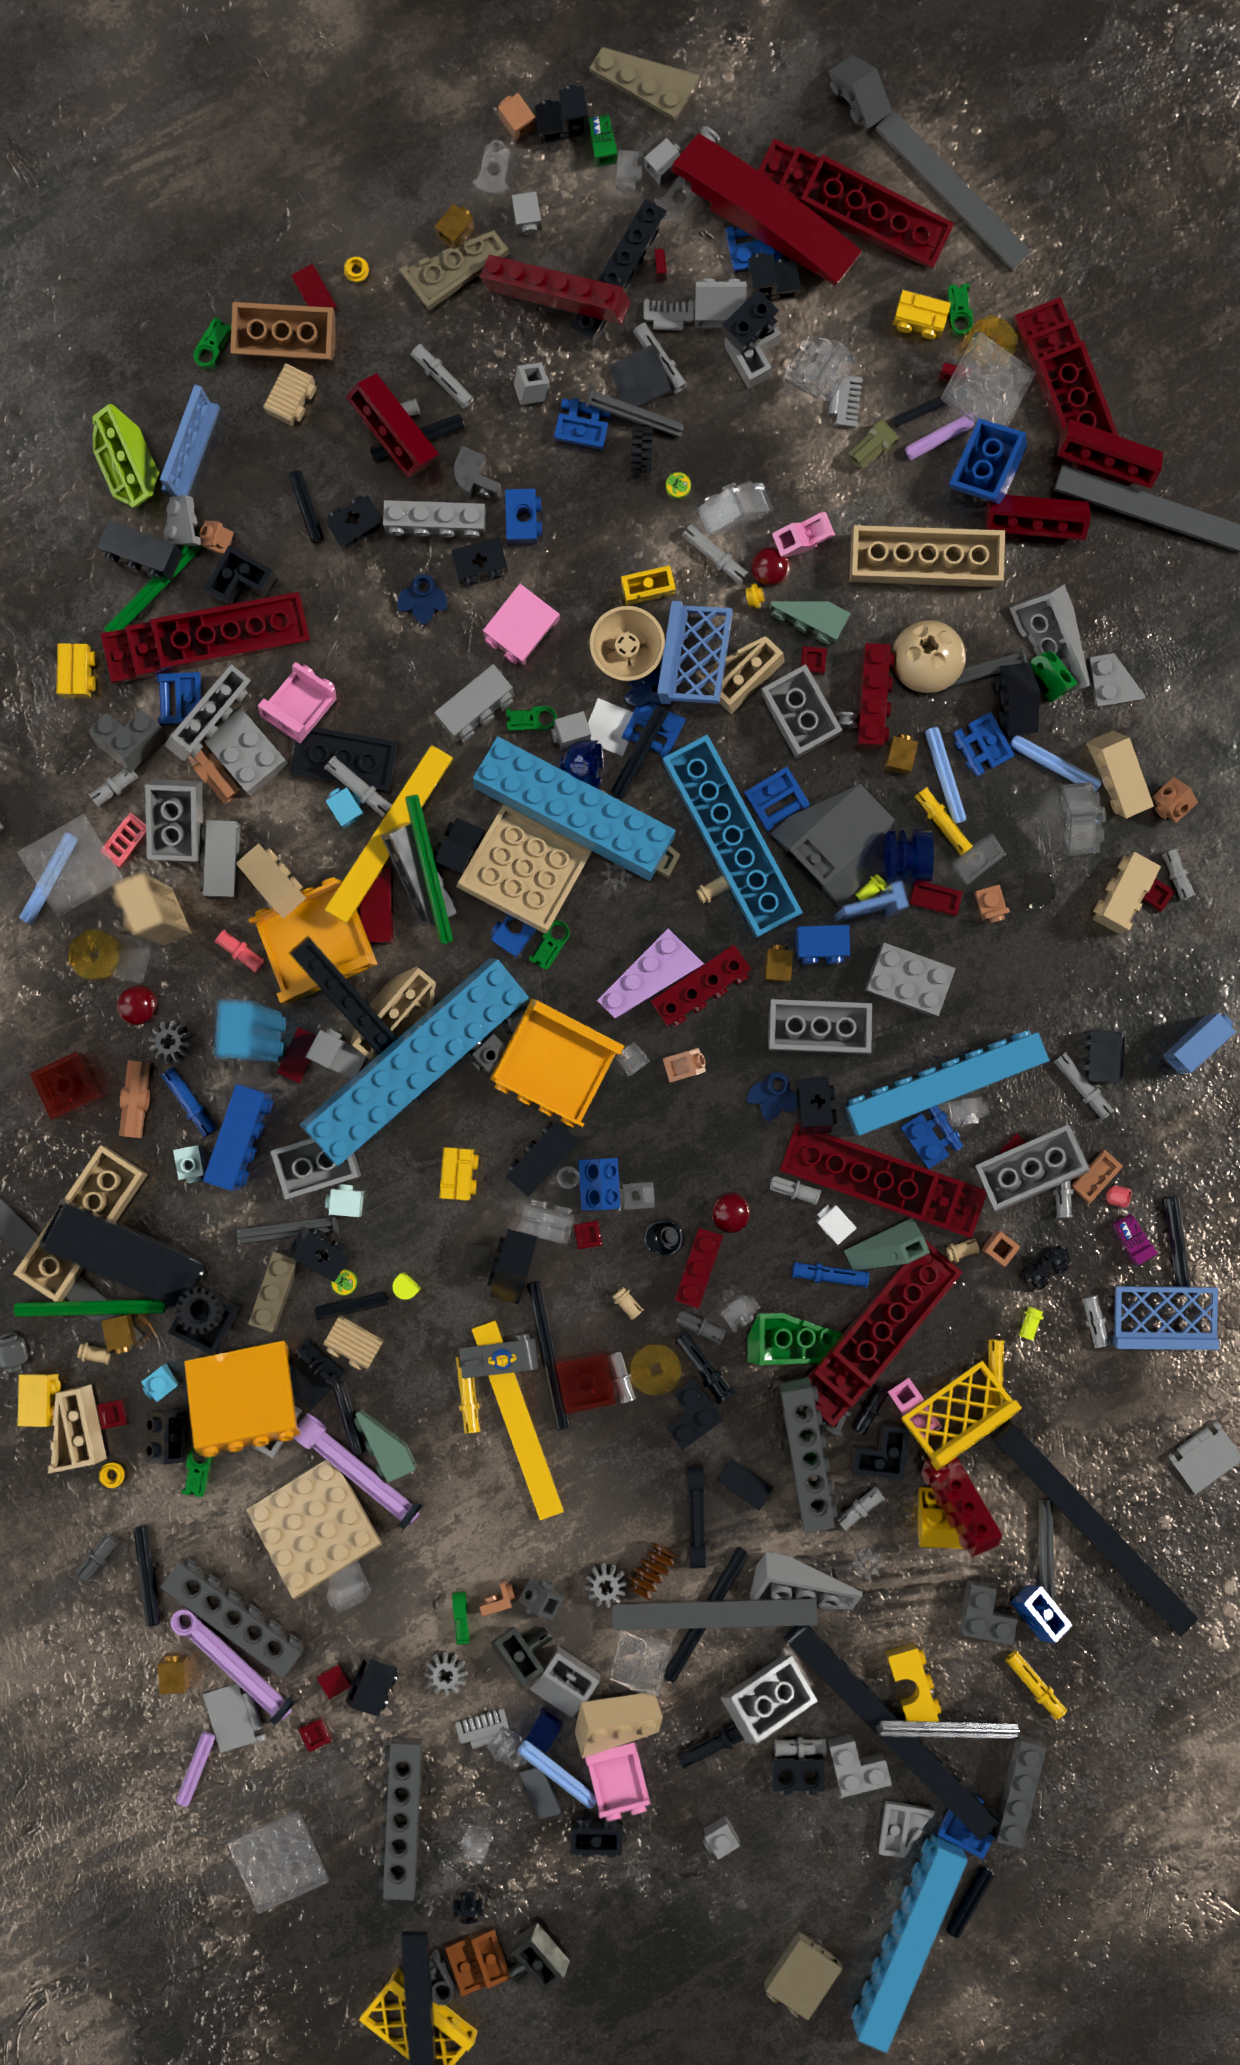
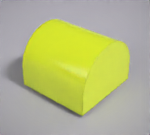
[393,1272,421,1299]

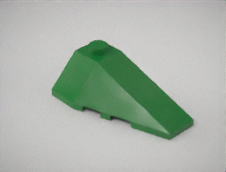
[747,1313,843,1365]

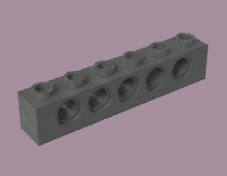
[779,1378,838,1533]
[160,1558,305,1678]
[379,1737,423,1900]

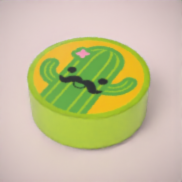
[666,472,691,499]
[331,1269,357,1295]

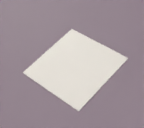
[588,698,633,756]

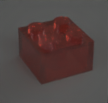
[29,1052,103,1120]
[556,1351,616,1414]

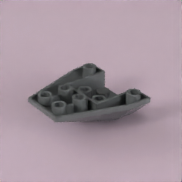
[770,784,895,907]

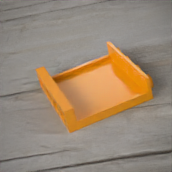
[248,877,378,1004]
[490,999,624,1128]
[184,1341,301,1457]

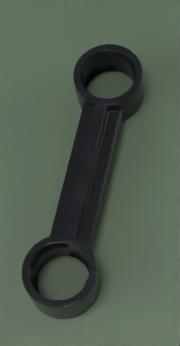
[688,1466,706,1569]

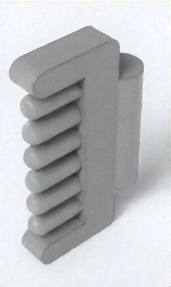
[644,299,694,331]
[829,375,863,428]
[455,1708,509,1749]

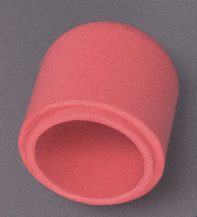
[1106,1185,1132,1208]

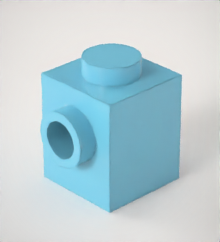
[326,787,365,829]
[141,1363,182,1402]

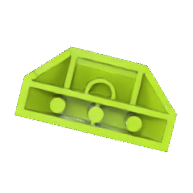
[92,404,159,508]

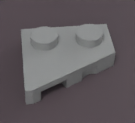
[164,495,201,548]
[1088,653,1145,708]
[878,1801,935,1858]

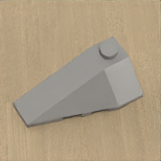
[1009,585,1090,693]
[749,1552,862,1609]

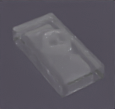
[952,834,1006,885]

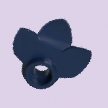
[397,574,447,625]
[623,666,661,707]
[747,1072,798,1121]

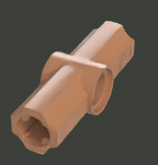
[188,740,242,804]
[119,1060,151,1138]

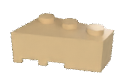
[694,636,785,714]
[1086,731,1154,819]
[1093,852,1161,934]
[48,1384,107,1474]
[574,1691,663,1759]

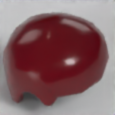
[751,547,791,586]
[116,985,157,1026]
[712,1192,750,1233]

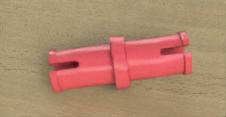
[215,930,265,973]

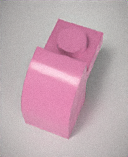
[772,512,835,557]
[888,1378,942,1439]

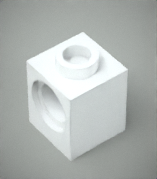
[816,1205,856,1245]

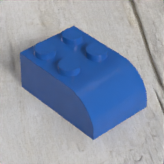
[949,418,1027,504]

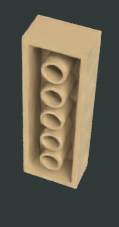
[849,525,1005,587]
[113,873,192,945]
[14,1145,148,1302]

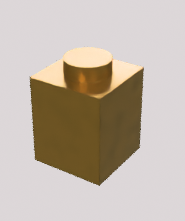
[435,203,474,249]
[884,734,918,775]
[764,945,793,982]
[101,1314,137,1354]
[157,1653,189,1695]

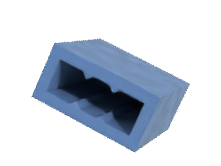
[1162,1013,1236,1074]

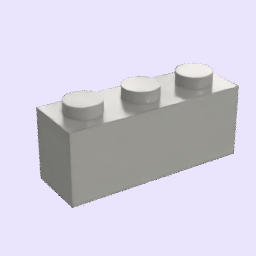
[199,820,240,899]

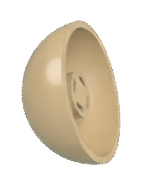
[590,606,665,681]
[892,620,966,693]

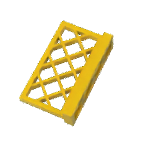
[901,1361,1022,1471]
[359,1968,478,2065]

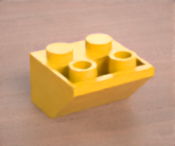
[917,1487,963,1549]

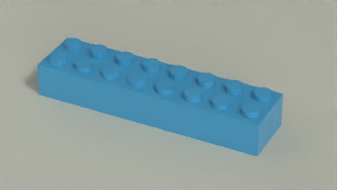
[662,734,803,939]
[473,736,676,881]
[216,1001,286,1062]
[843,1030,1050,1135]
[851,1832,968,2053]

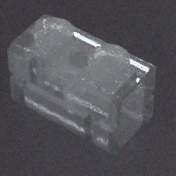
[518,1199,575,1245]

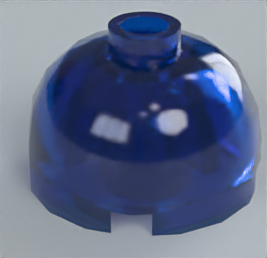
[560,739,604,789]

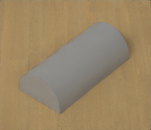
[768,999,872,1054]
[975,1124,1090,1212]

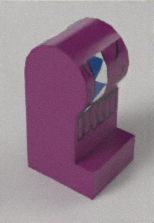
[1112,1214,1158,1265]

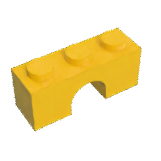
[885,1643,941,1722]

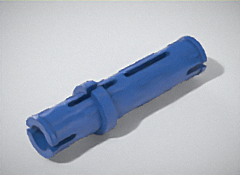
[161,1067,217,1138]
[792,1262,869,1288]

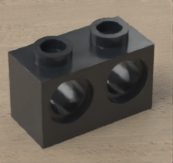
[771,1753,824,1795]

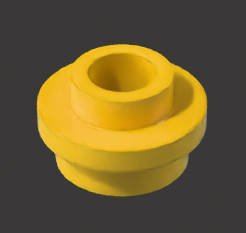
[344,257,369,283]
[746,583,765,609]
[99,1462,125,1488]

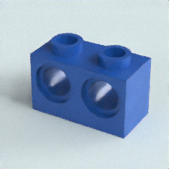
[579,1158,621,1211]

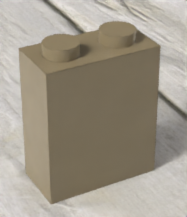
[764,1931,843,2020]

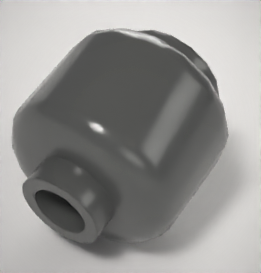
[0,1333,28,1372]

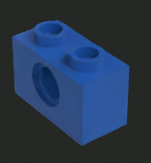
[505,489,542,545]
[490,912,537,958]
[1010,1585,1072,1643]

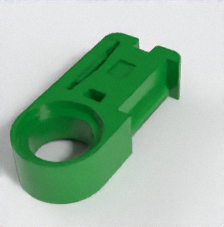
[947,283,973,337]
[193,318,231,370]
[506,706,557,732]
[529,921,570,970]
[181,1447,212,1497]
[452,1591,470,1645]

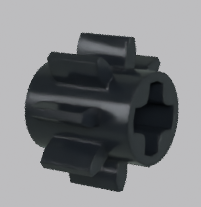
[453,1892,484,1924]

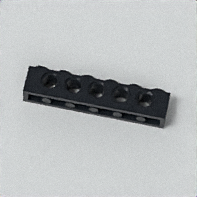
[570,199,667,349]

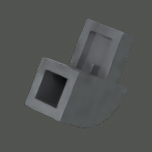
[454,446,501,499]

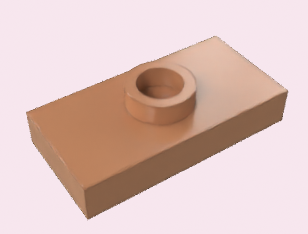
[1071,1149,1123,1204]

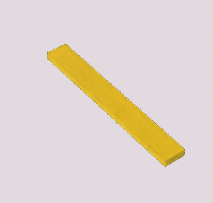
[325,745,453,925]
[472,1320,564,1520]

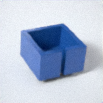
[794,925,850,965]

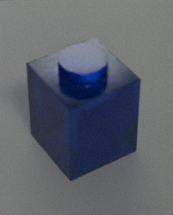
[525,1708,563,1753]

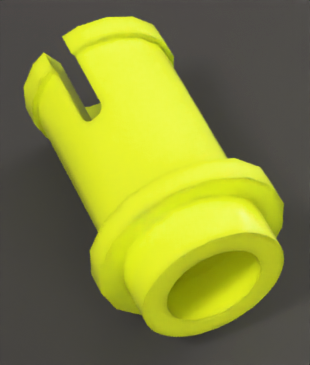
[855,874,887,902]
[1019,1307,1044,1340]

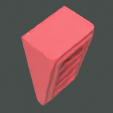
[100,812,146,868]

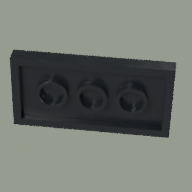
[290,727,399,793]

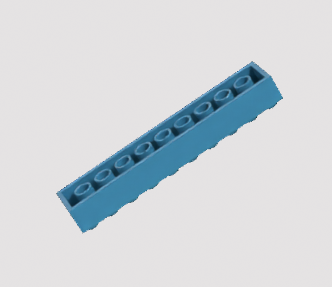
[299,958,529,1166]

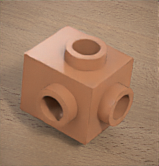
[1152,777,1198,823]

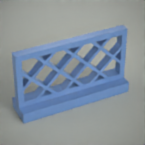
[160,385,220,496]
[657,601,733,704]
[834,881,908,923]
[1112,1286,1219,1350]

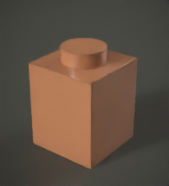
[498,93,536,141]
[980,1230,1021,1267]

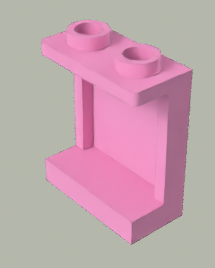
[483,584,560,665]
[258,662,337,743]
[585,1742,651,1822]

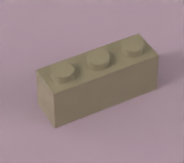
[248,1250,299,1332]

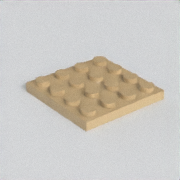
[457,804,592,934]
[246,1459,382,1599]

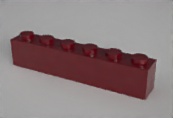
[480,254,631,325]

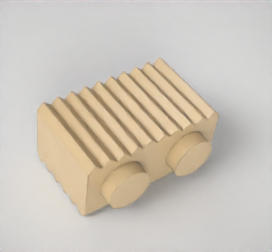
[263,363,316,427]
[323,1316,384,1370]

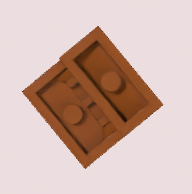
[443,1929,511,1997]

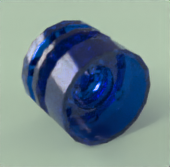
[882,829,934,883]

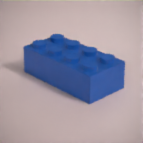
[203,1084,274,1191]

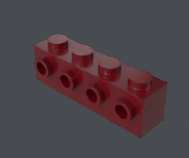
[346,373,439,478]
[1057,419,1163,489]
[985,495,1091,540]
[856,643,895,749]
[650,945,751,1028]
[922,1457,1003,1558]

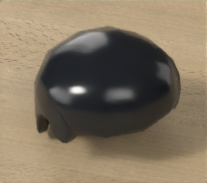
[644,1218,685,1257]

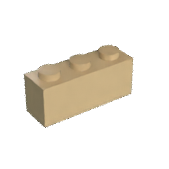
[236,843,306,919]

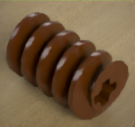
[627,1541,679,1600]

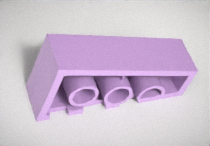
[597,929,704,1019]

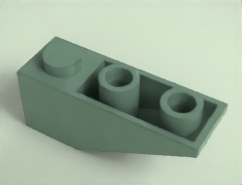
[769,601,851,645]
[844,1218,930,1270]
[354,1409,417,1483]

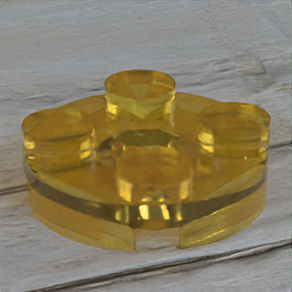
[966,315,1018,369]
[68,929,120,980]
[630,1344,681,1395]

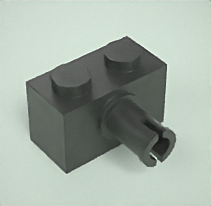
[490,1627,552,1686]
[508,1922,570,1991]

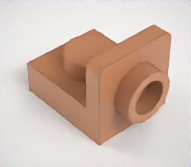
[199,520,234,556]
[974,885,1010,924]
[663,1048,706,1082]
[480,1579,516,1617]

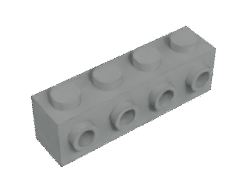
[383,500,486,538]
[164,664,251,761]

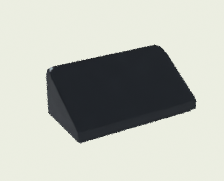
[717,1459,773,1511]
[519,1765,563,1819]

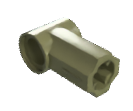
[848,420,900,470]

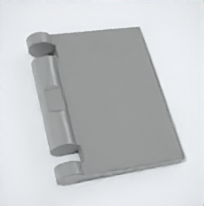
[1167,1420,1240,1495]
[203,1683,267,1753]

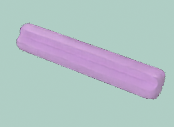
[905,414,974,460]
[176,1732,215,1807]

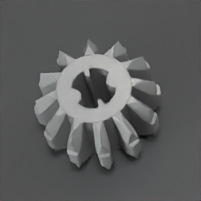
[148,1021,192,1063]
[584,1563,628,1608]
[424,1651,468,1696]

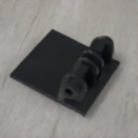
[1019,1246,1071,1293]
[288,1339,345,1411]

